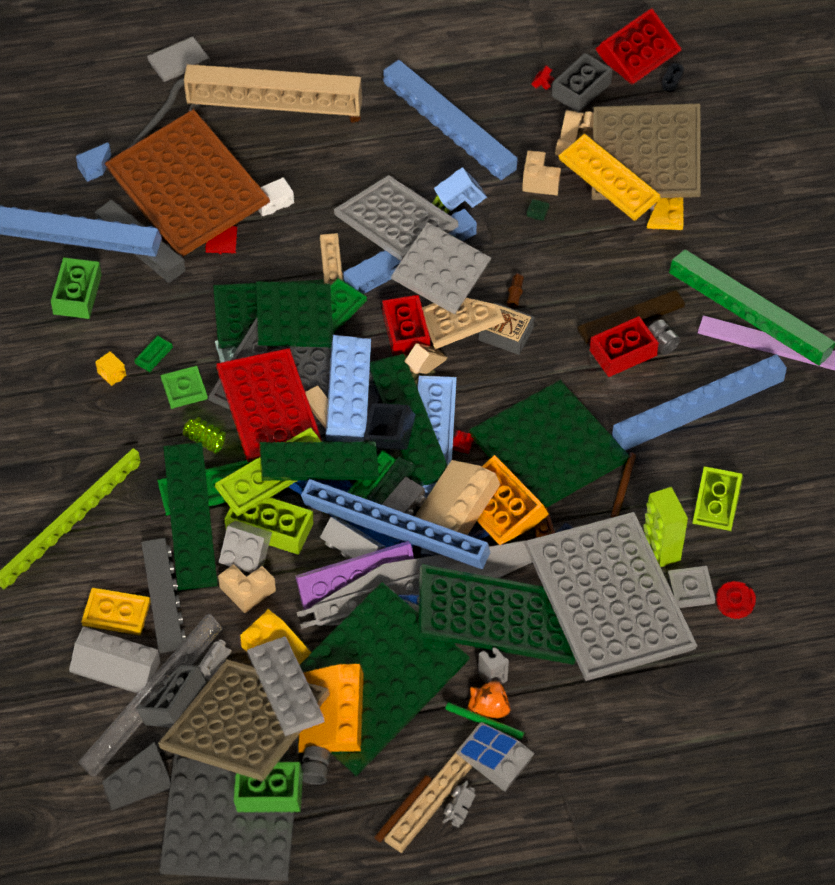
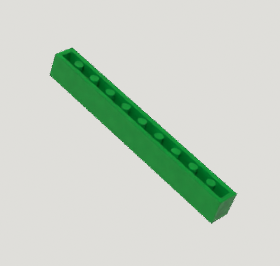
[669,250,835,366]

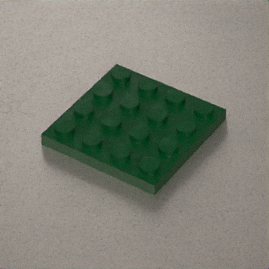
[256,281,333,348]

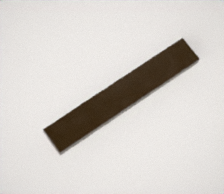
[578,290,685,343]

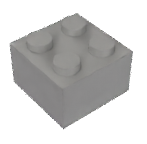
[219,520,272,573]

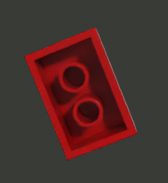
[382,295,430,356]
[590,317,658,377]

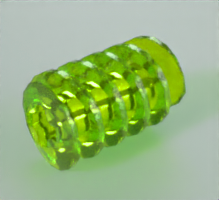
[183,417,226,454]

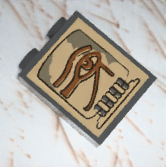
[479,302,535,355]

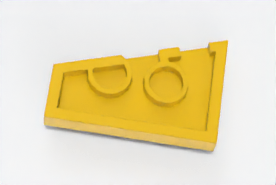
[647,197,683,230]

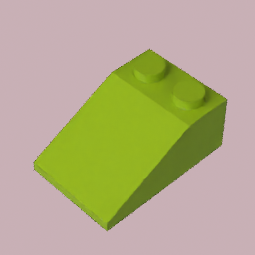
[693,467,743,531]

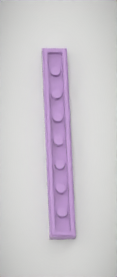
[698,316,835,370]

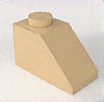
[404,343,448,374]

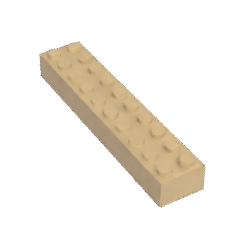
[184,64,362,116]

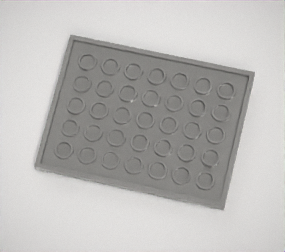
[525,512,697,681]

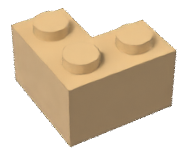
[522,150,561,196]
[218,564,276,613]

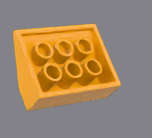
[477,455,549,545]
[298,664,363,752]

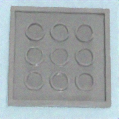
[391,223,491,314]

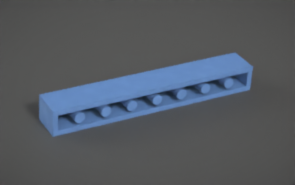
[344,209,477,294]

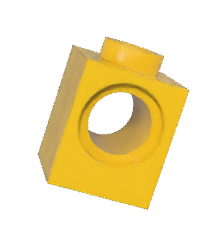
[96,352,126,386]

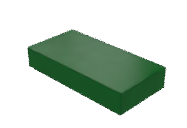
[135,335,173,372]

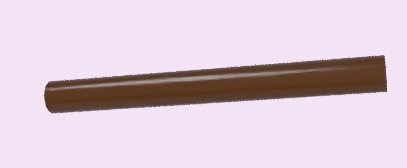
[611,453,636,518]
[374,775,432,842]

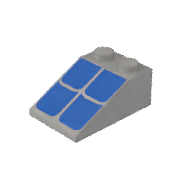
[456,722,534,792]

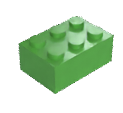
[51,258,102,319]
[234,762,303,812]

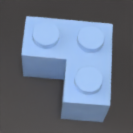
[434,167,487,211]

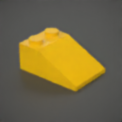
[240,609,311,665]

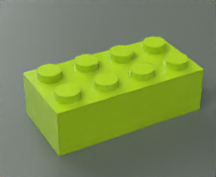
[643,487,688,567]
[225,498,313,555]

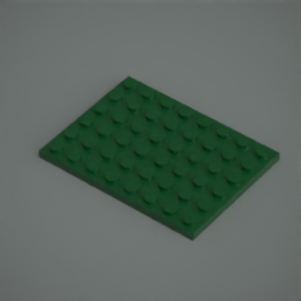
[299,582,470,776]

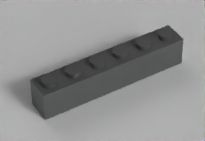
[95,200,185,283]
[141,538,186,653]

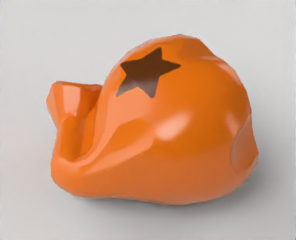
[467,681,511,718]

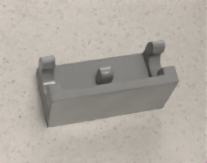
[478,648,509,684]

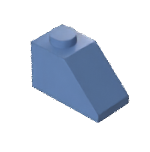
[76,143,111,182]

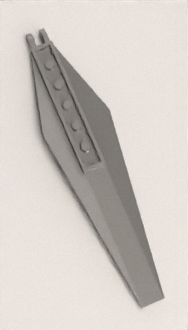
[297,540,532,629]

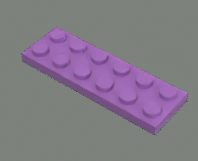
[295,541,414,610]

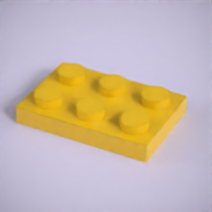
[81,588,151,636]

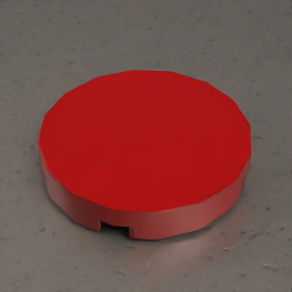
[716,581,756,619]

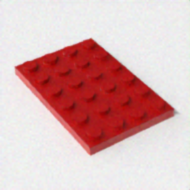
[216,348,322,462]

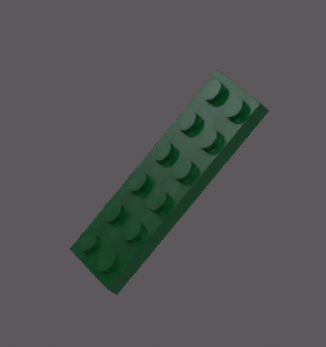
[259,442,379,481]

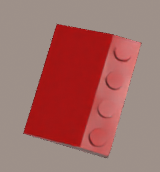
[595,8,682,84]

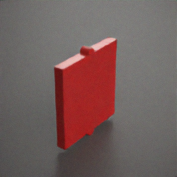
[206,226,237,254]

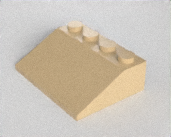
[414,460,500,535]

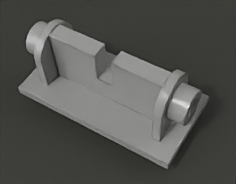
[198,639,232,681]
[443,781,475,827]

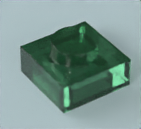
[527,199,550,221]

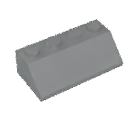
[69,627,160,696]

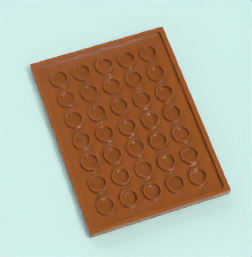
[105,109,270,257]

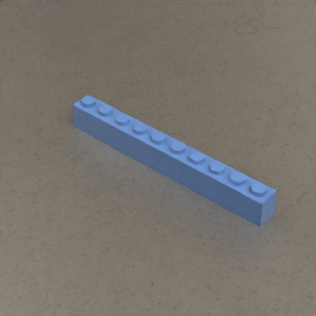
[383,60,517,180]
[0,205,162,257]
[612,354,787,450]
[301,479,491,570]

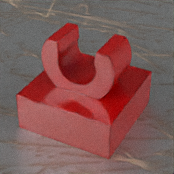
[531,66,555,90]
[452,430,474,454]

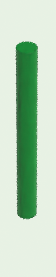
[445,702,525,740]

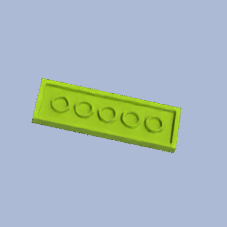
[215,427,322,517]

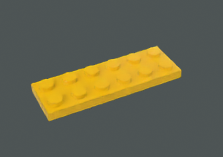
[559,134,661,221]

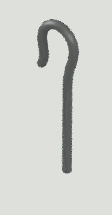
[128,78,201,149]

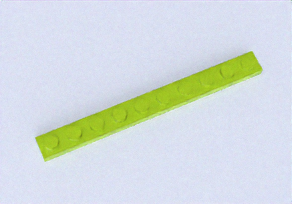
[0,448,140,589]

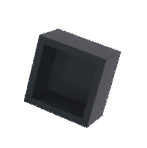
[364,403,415,450]

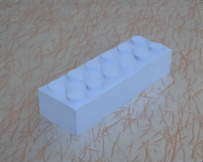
[325,335,371,442]

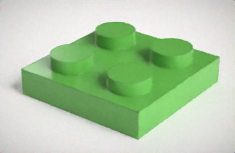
[161,366,207,409]

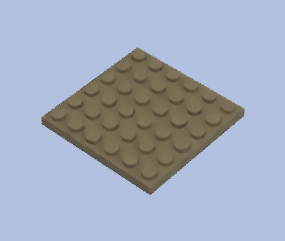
[592,104,701,200]
[159,660,330,781]

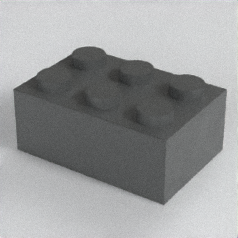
[552,53,612,112]

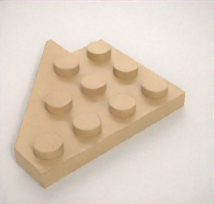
[422,298,505,349]

